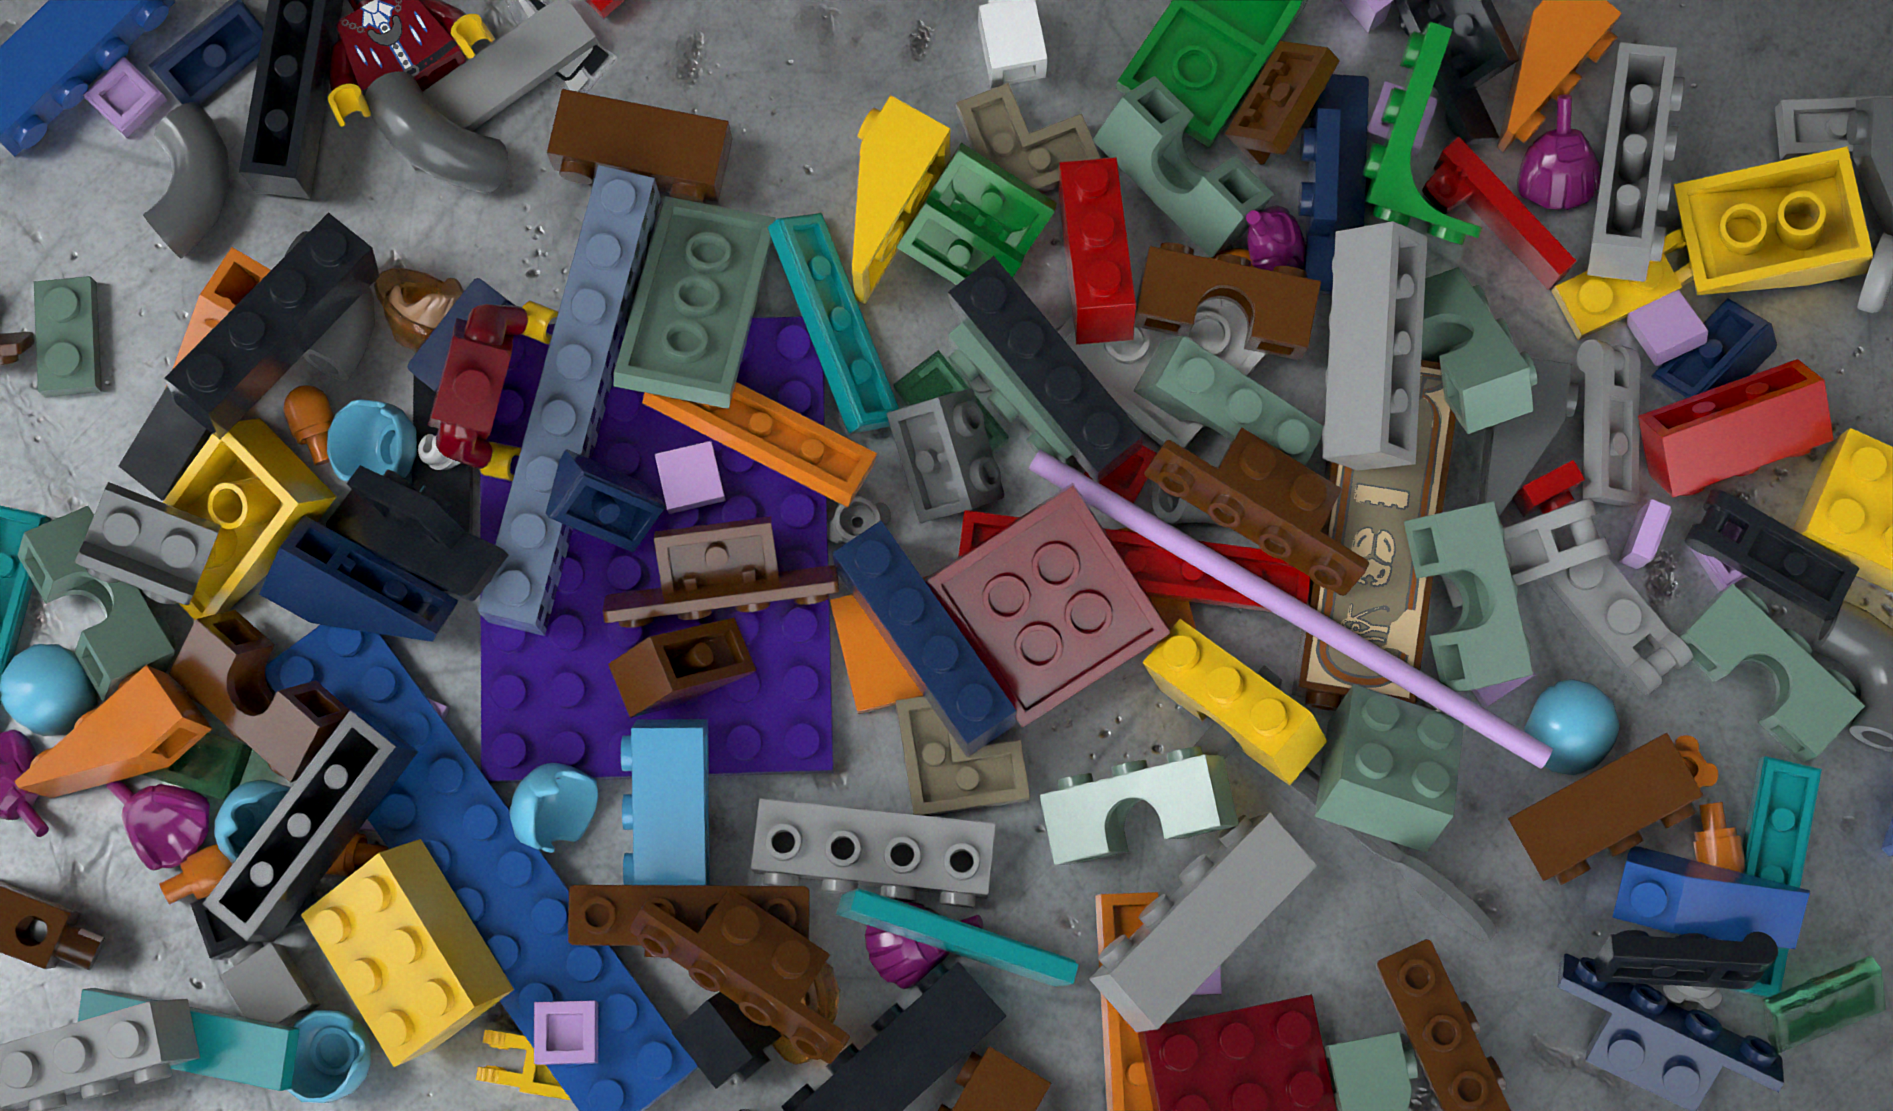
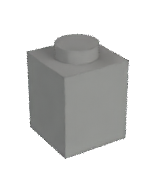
[220,941,321,1026]

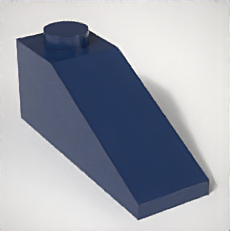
[259,515,459,642]

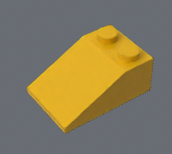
[852,95,951,305]
[1673,146,1873,295]
[162,418,337,620]

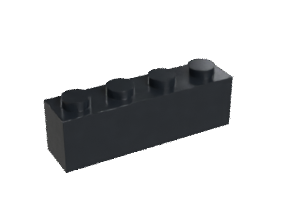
[239,0,344,199]
[164,212,380,440]
[948,256,1144,483]
[203,710,418,942]
[781,962,1006,1111]

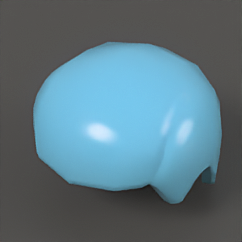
[327,399,417,481]
[0,644,97,736]
[1524,679,1620,776]
[509,763,599,853]
[214,780,291,864]
[287,1010,371,1103]

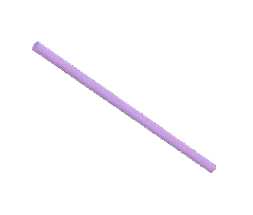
[1029,449,1553,769]

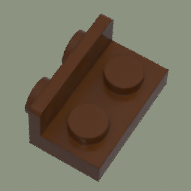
[1225,41,1340,165]

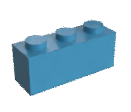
[621,719,710,885]

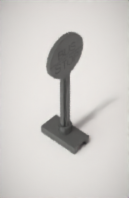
[1193,665,1497,941]

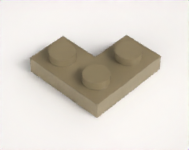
[956,83,1101,193]
[896,696,1030,816]

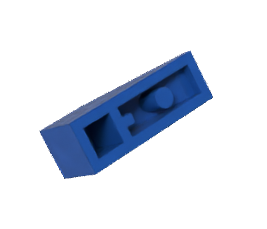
[1612,846,1810,949]

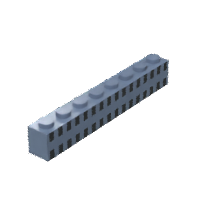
[478,165,661,636]

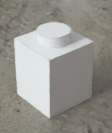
[978,0,1048,88]

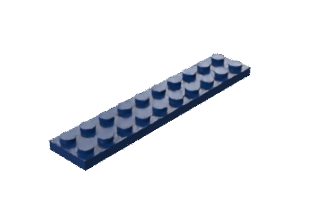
[265,625,699,1111]

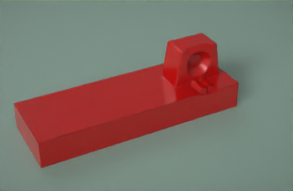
[1422,137,1577,291]

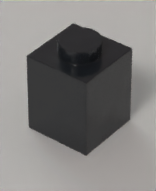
[671,992,782,1089]

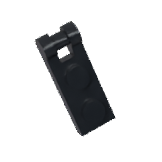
[1684,489,1860,621]
[1594,930,1778,989]

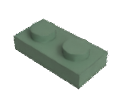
[33,276,102,397]

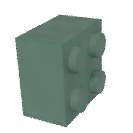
[1314,684,1464,853]

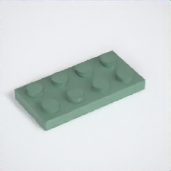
[614,196,776,409]

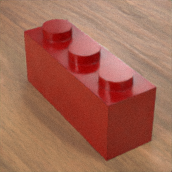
[1059,157,1136,345]
[1638,359,1834,498]

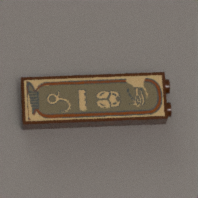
[1292,360,1456,711]

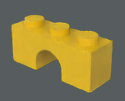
[1142,619,1327,786]

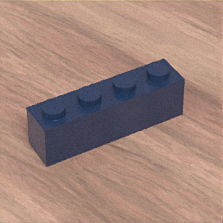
[832,520,1017,757]

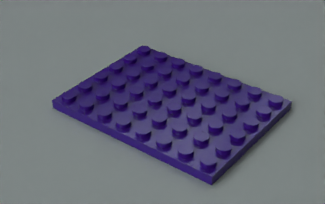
[480,316,834,783]

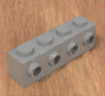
[1587,42,1685,282]
[1322,221,1428,471]
[751,798,996,908]
[1089,812,1317,1032]
[0,999,200,1111]

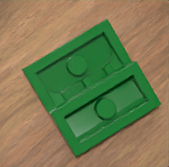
[896,142,1057,285]

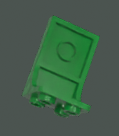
[1116,0,1308,148]
[1362,22,1483,245]

